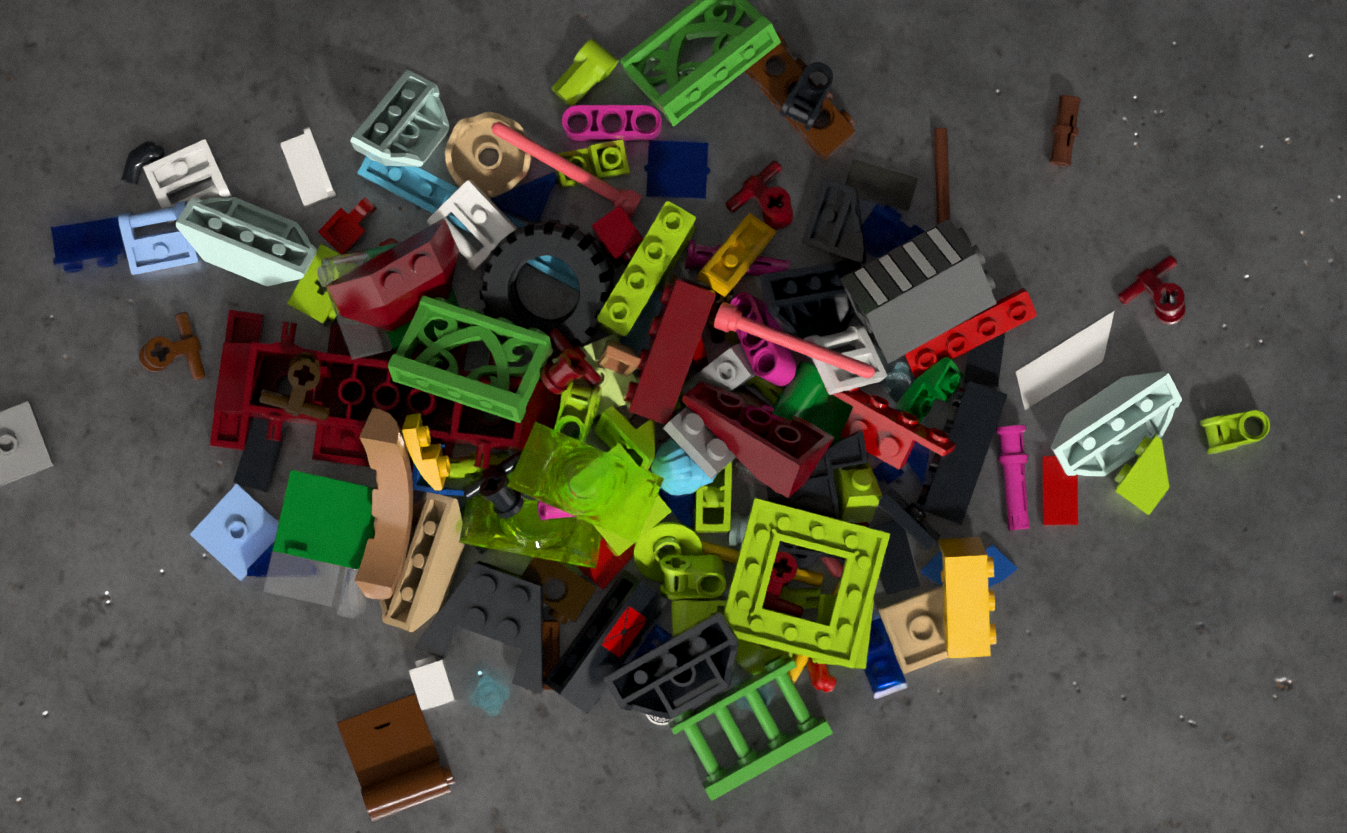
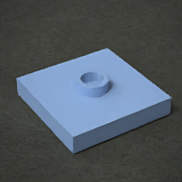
[190,483,279,581]

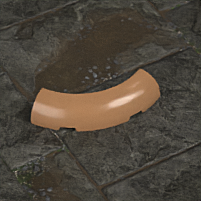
[355,408,413,600]

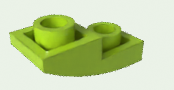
[555,139,630,190]

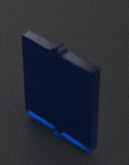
[644,140,710,200]

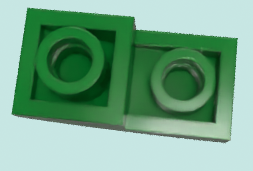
[895,357,964,423]

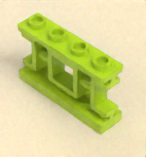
[597,201,697,341]

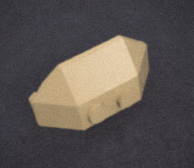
[379,492,466,632]

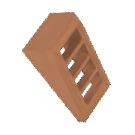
[597,340,641,377]

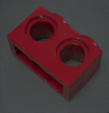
[591,205,644,268]

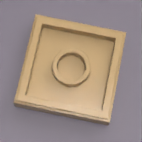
[878,585,948,675]

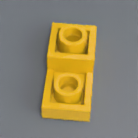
[402,414,451,491]

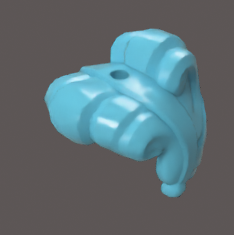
[651,437,717,496]

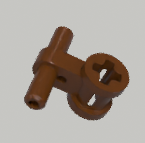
[139,312,206,380]

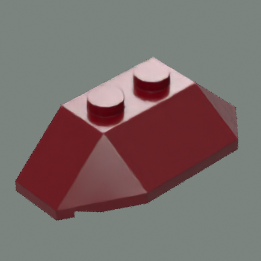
[325,219,459,332]

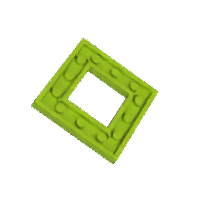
[723,497,890,669]

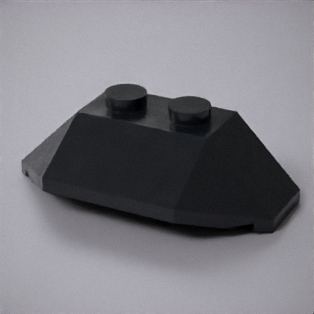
[759,260,861,339]
[603,611,739,719]

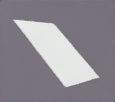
[1016,311,1114,410]

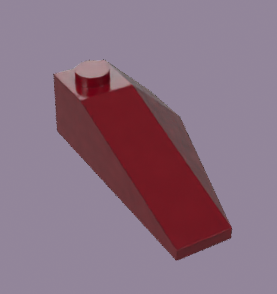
[682,381,834,498]

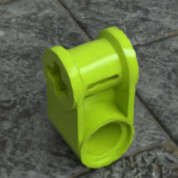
[554,380,602,449]
[1200,410,1270,455]
[660,554,727,600]
[671,600,726,636]

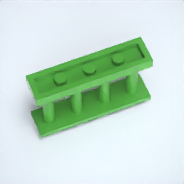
[668,655,833,801]

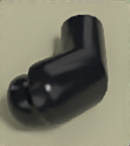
[121,141,164,185]

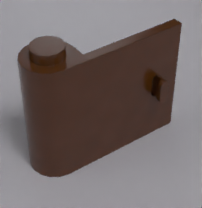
[337,693,455,822]

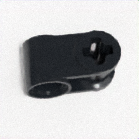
[779,62,833,132]

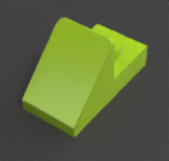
[594,405,655,474]

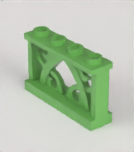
[620,0,781,127]
[388,296,553,423]

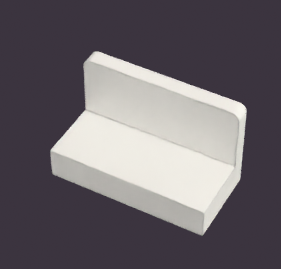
[280,127,337,208]

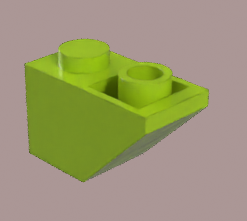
[1114,432,1170,515]
[833,461,882,523]

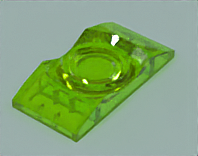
[507,422,665,543]
[459,480,601,569]

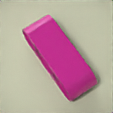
[562,105,662,142]
[730,292,796,386]

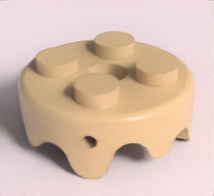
[445,112,532,199]

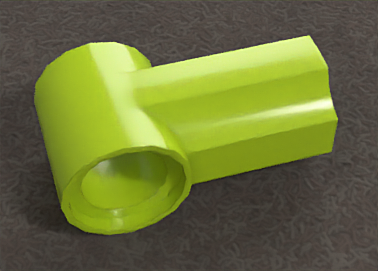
[551,38,619,107]

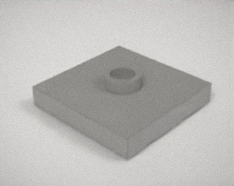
[0,401,54,487]

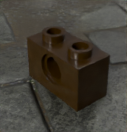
[521,550,597,625]

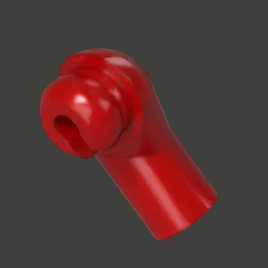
[807,658,836,693]

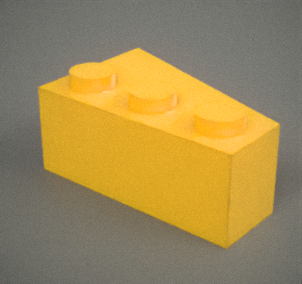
[939,537,996,658]

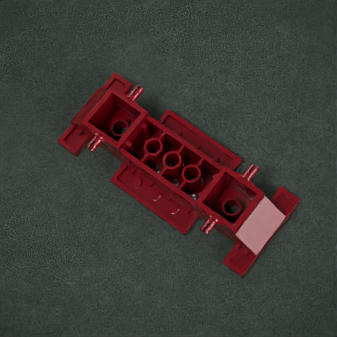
[209,310,562,491]

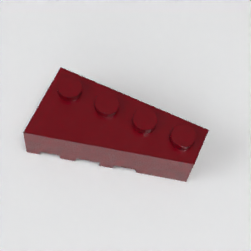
[624,274,716,425]

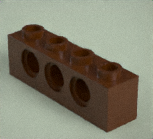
[744,32,856,163]

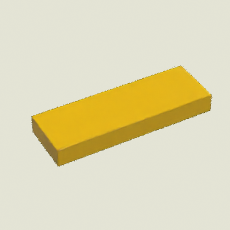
[697,212,777,297]

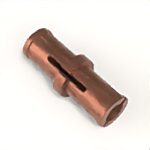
[1049,95,1081,167]

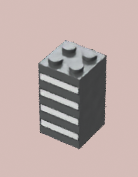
[840,219,997,364]

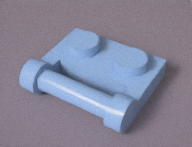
[118,201,200,275]

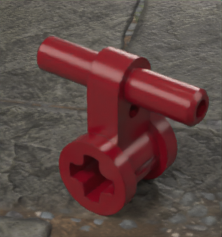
[725,161,794,230]
[1118,255,1186,325]
[540,328,601,395]
[762,552,804,618]

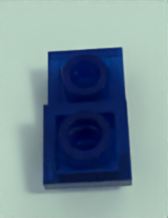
[863,618,907,699]

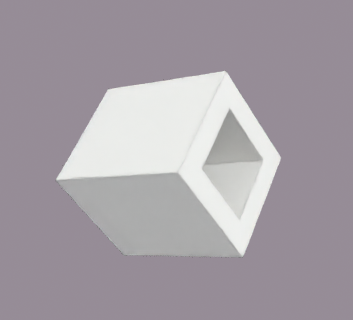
[409,656,457,711]

